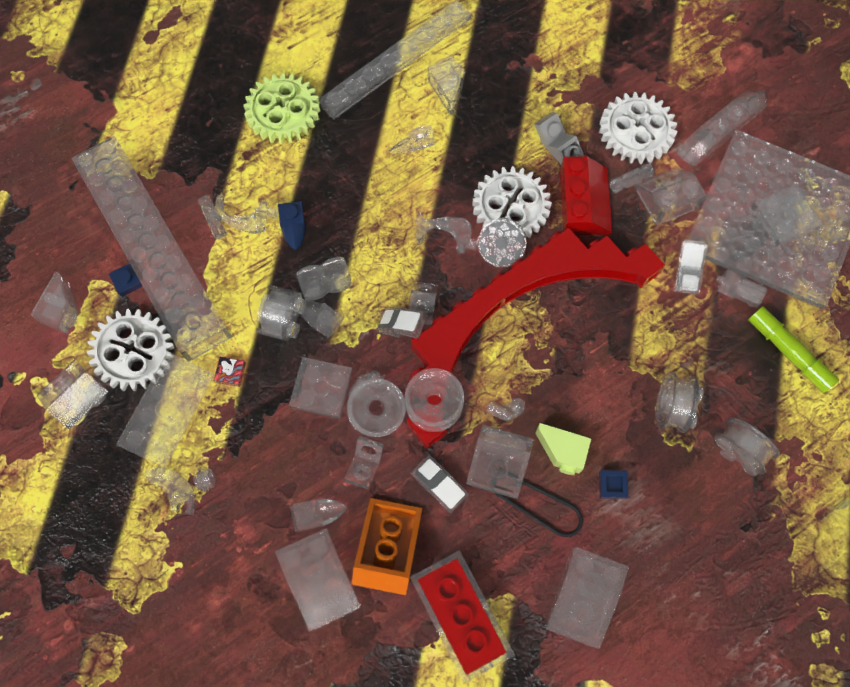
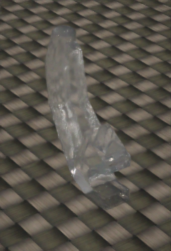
[145,467,196,515]

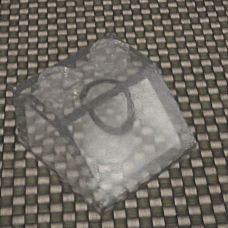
[634,168,707,226]
[37,359,108,430]
[466,425,534,499]

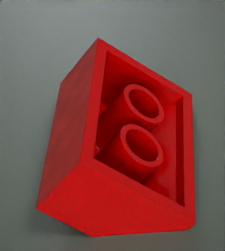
[560,156,612,235]

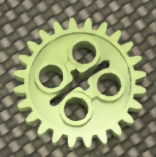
[244,73,320,144]

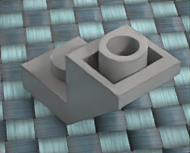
[534,112,584,164]

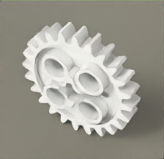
[599,92,677,164]
[472,166,551,242]
[87,309,174,391]

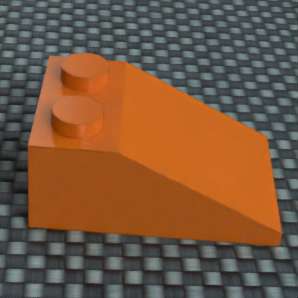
[352,498,422,595]

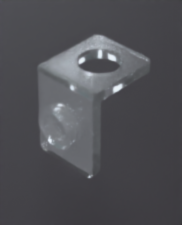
[408,282,438,325]
[344,437,384,489]

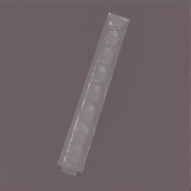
[319,0,471,120]

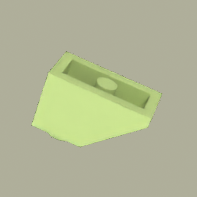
[535,423,591,475]

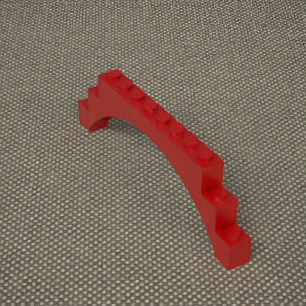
[407,228,665,449]

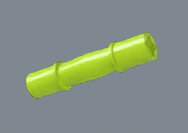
[748,306,839,394]

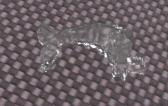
[207,193,278,234]
[415,212,478,254]

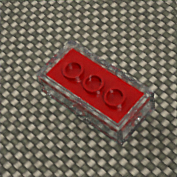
[410,550,515,684]

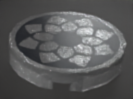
[478,218,527,267]

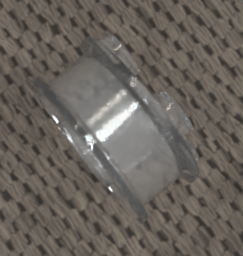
[405,368,464,432]
[655,372,704,433]
[346,378,406,437]
[714,417,780,477]

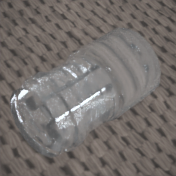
[716,269,767,308]

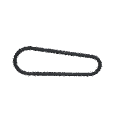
[491,472,583,537]

